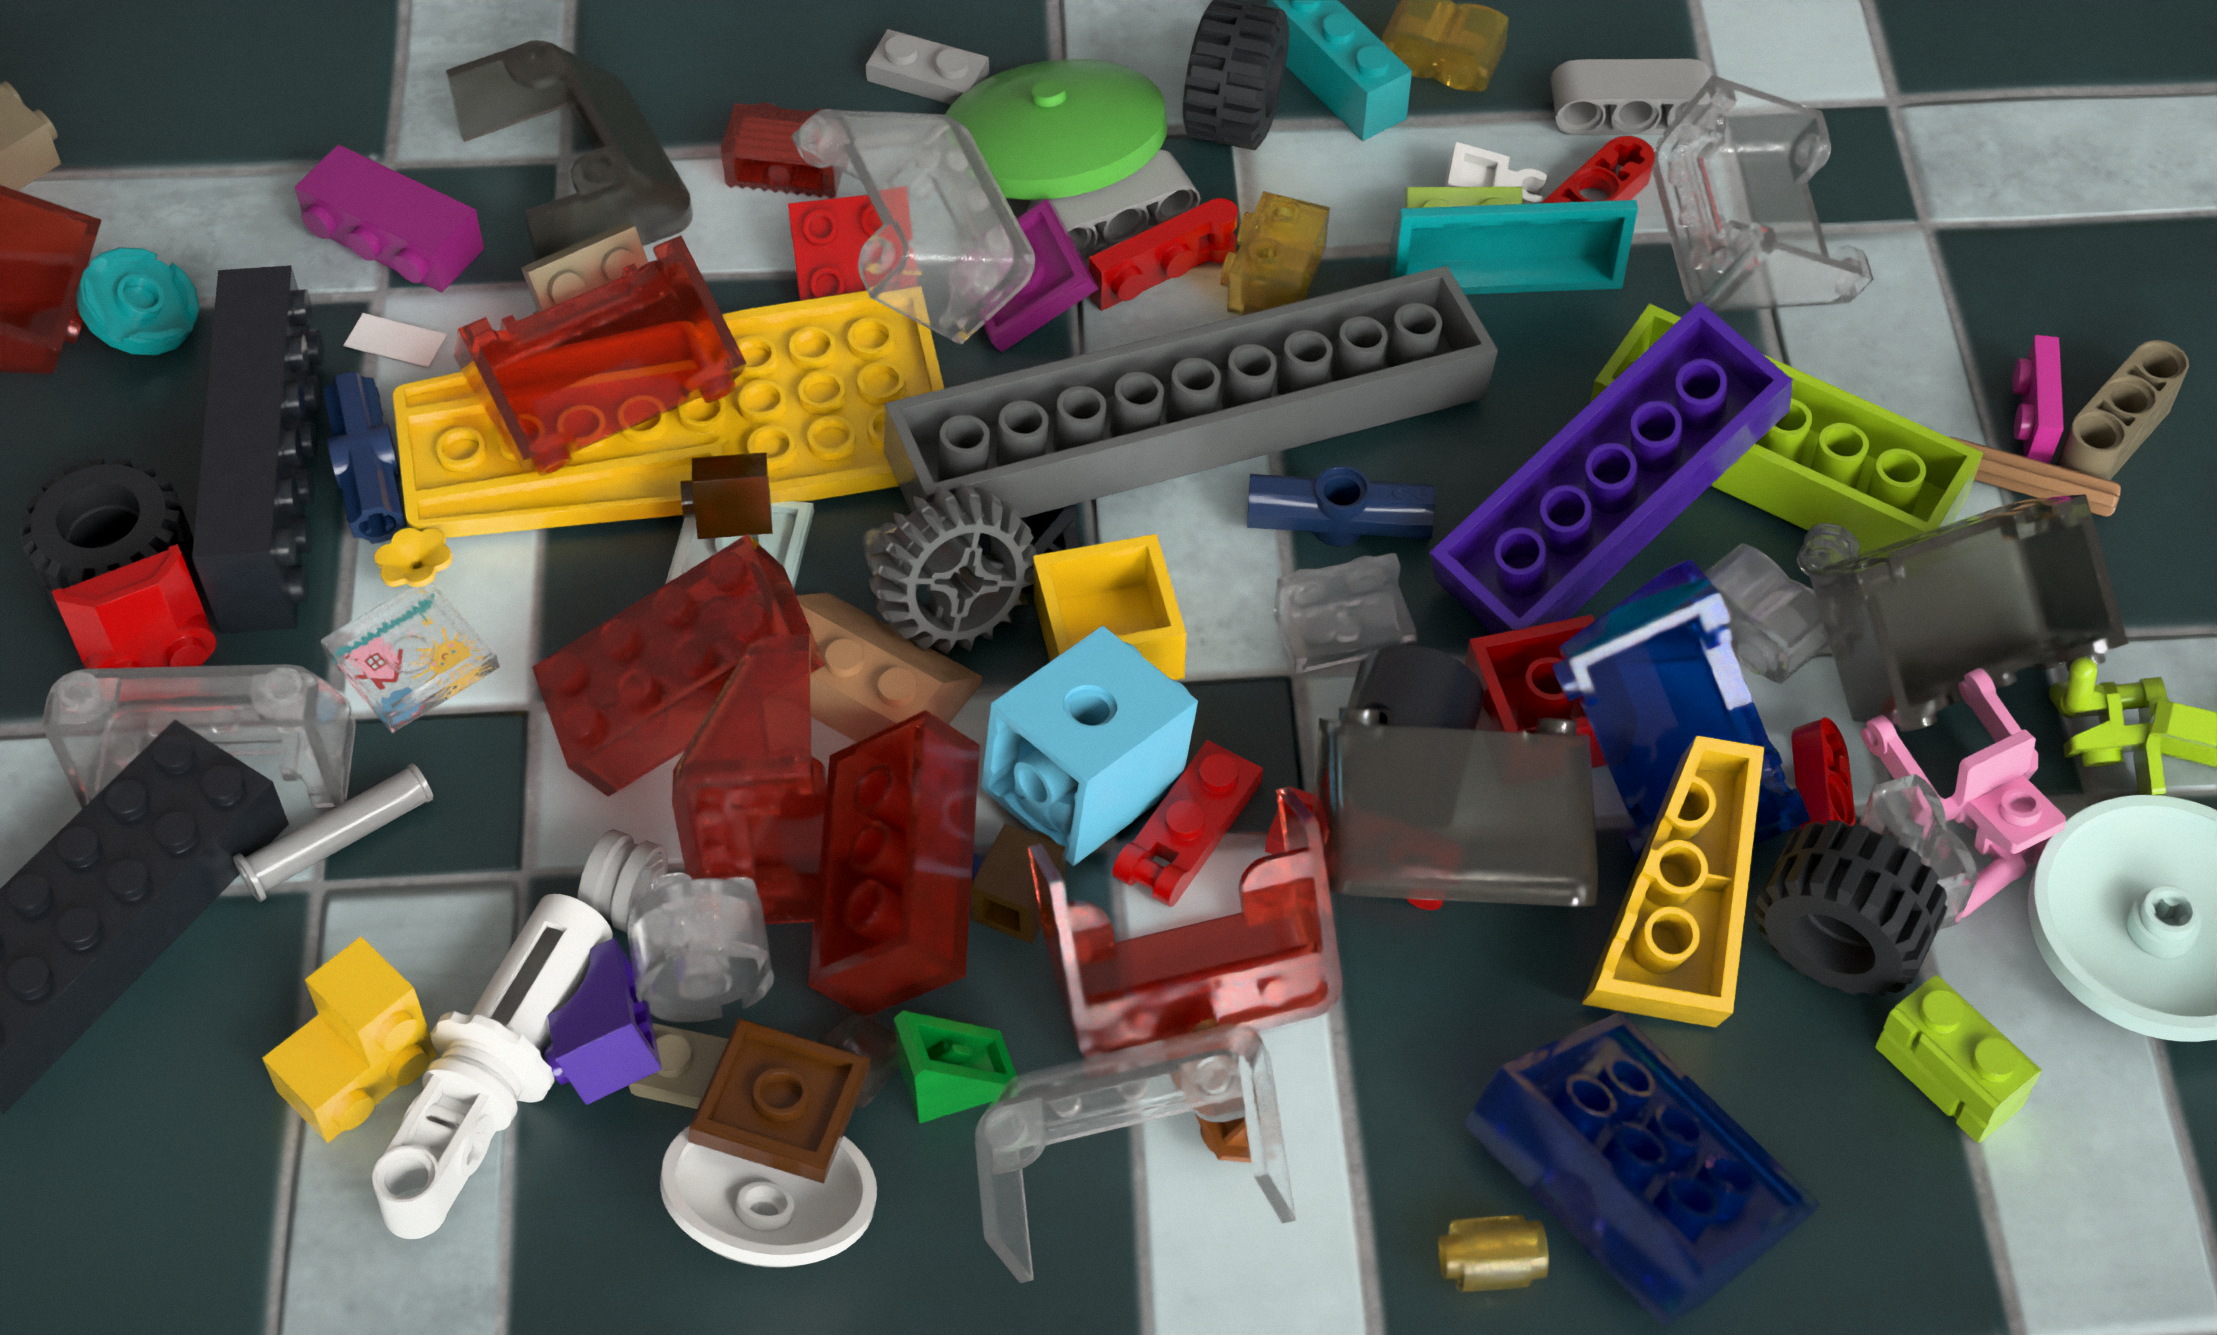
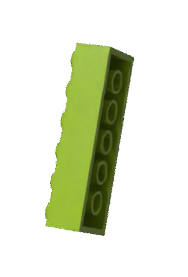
[1590,303,1984,581]

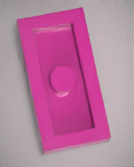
[2012,335,2064,463]

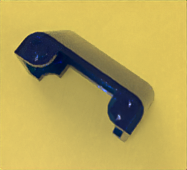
[1552,559,1811,864]

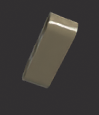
[2057,340,2189,480]

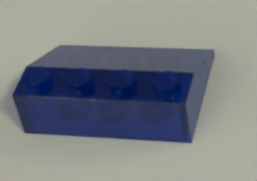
[1464,1011,1821,1327]

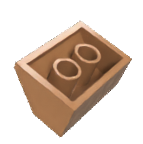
[747,592,982,771]

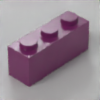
[294,144,484,293]

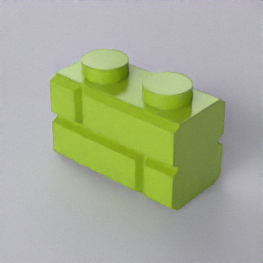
[1875,974,2042,1144]

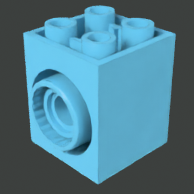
[981,626,1198,866]

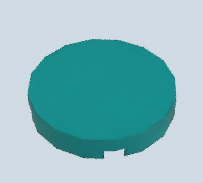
[75,247,200,355]

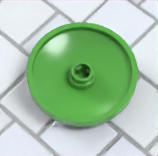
[941,59,1167,200]

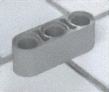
[1550,59,1717,135]
[1027,150,1200,259]

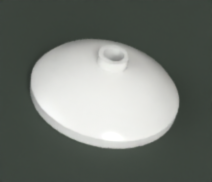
[660,1126,877,1267]

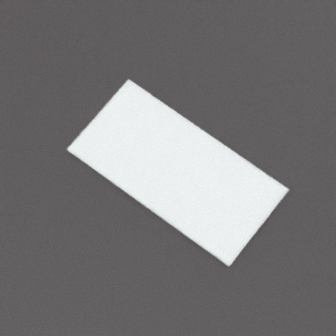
[343,313,447,367]

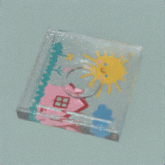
[320,581,500,733]

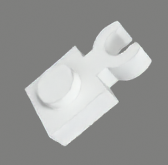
[1444,142,1547,204]

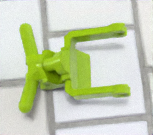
[2049,657,2217,796]

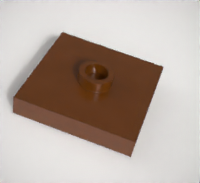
[688,1018,871,1184]

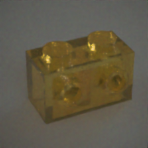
[1220,191,1330,316]

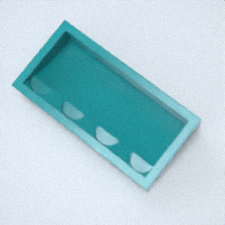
[1388,200,1638,295]

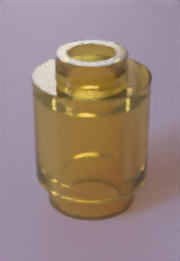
[1438,1214,1549,1293]

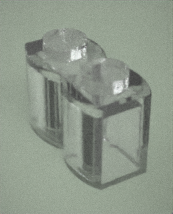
[1686,543,1838,684]
[1859,774,1977,930]

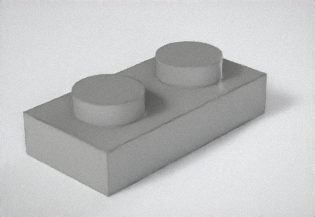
[866,29,989,105]

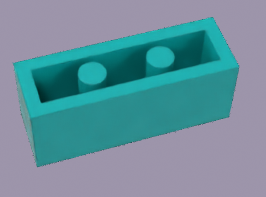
[1266,0,1412,141]

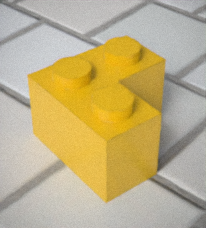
[262,936,438,1144]

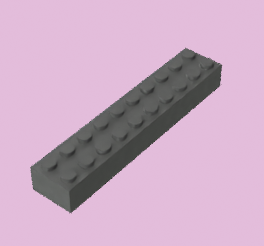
[884,265,1498,518]

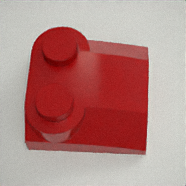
[51,544,216,696]

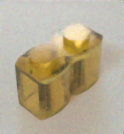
[1382,0,1509,92]

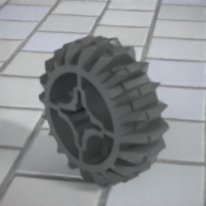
[868,484,1037,654]

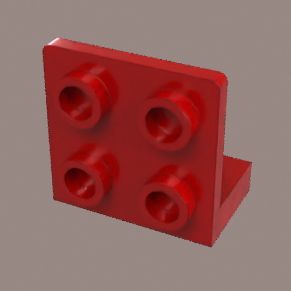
[788,191,916,301]

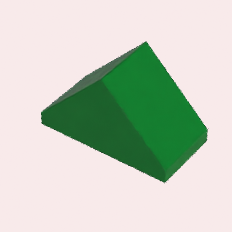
[894,1011,1021,1124]

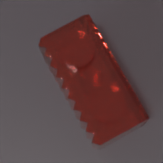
[721,102,849,199]

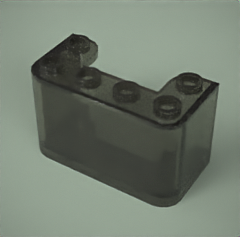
[1809,494,2128,732]

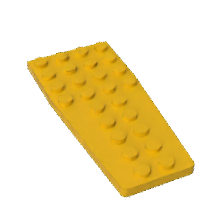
[393,283,944,538]

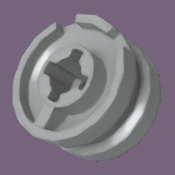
[578,829,668,935]

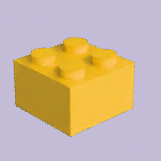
[1033,534,1187,680]

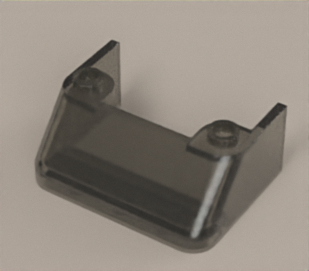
[446,40,693,261]

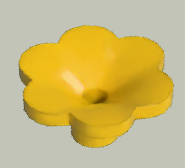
[374,528,453,589]

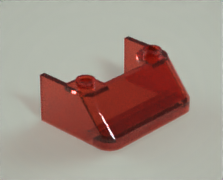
[1028,786,1342,1067]

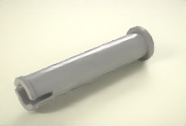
[233,763,433,902]

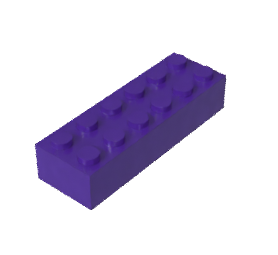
[1429,301,1792,634]

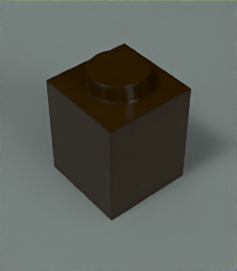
[680,452,773,539]
[970,823,1066,944]

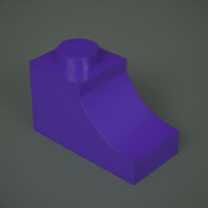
[544,937,662,1105]

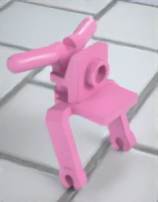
[1861,668,2066,918]

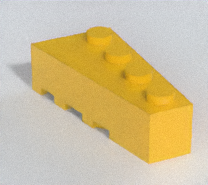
[1581,736,1764,1028]

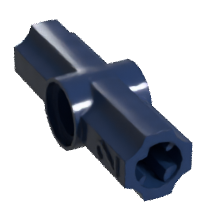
[323,371,406,544]
[1247,465,1435,547]

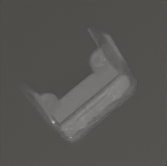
[975,1024,1296,1283]

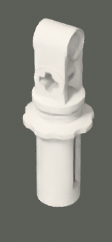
[372,894,612,1239]

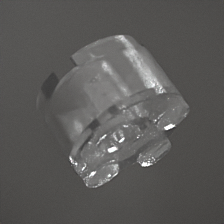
[626,872,774,1022]

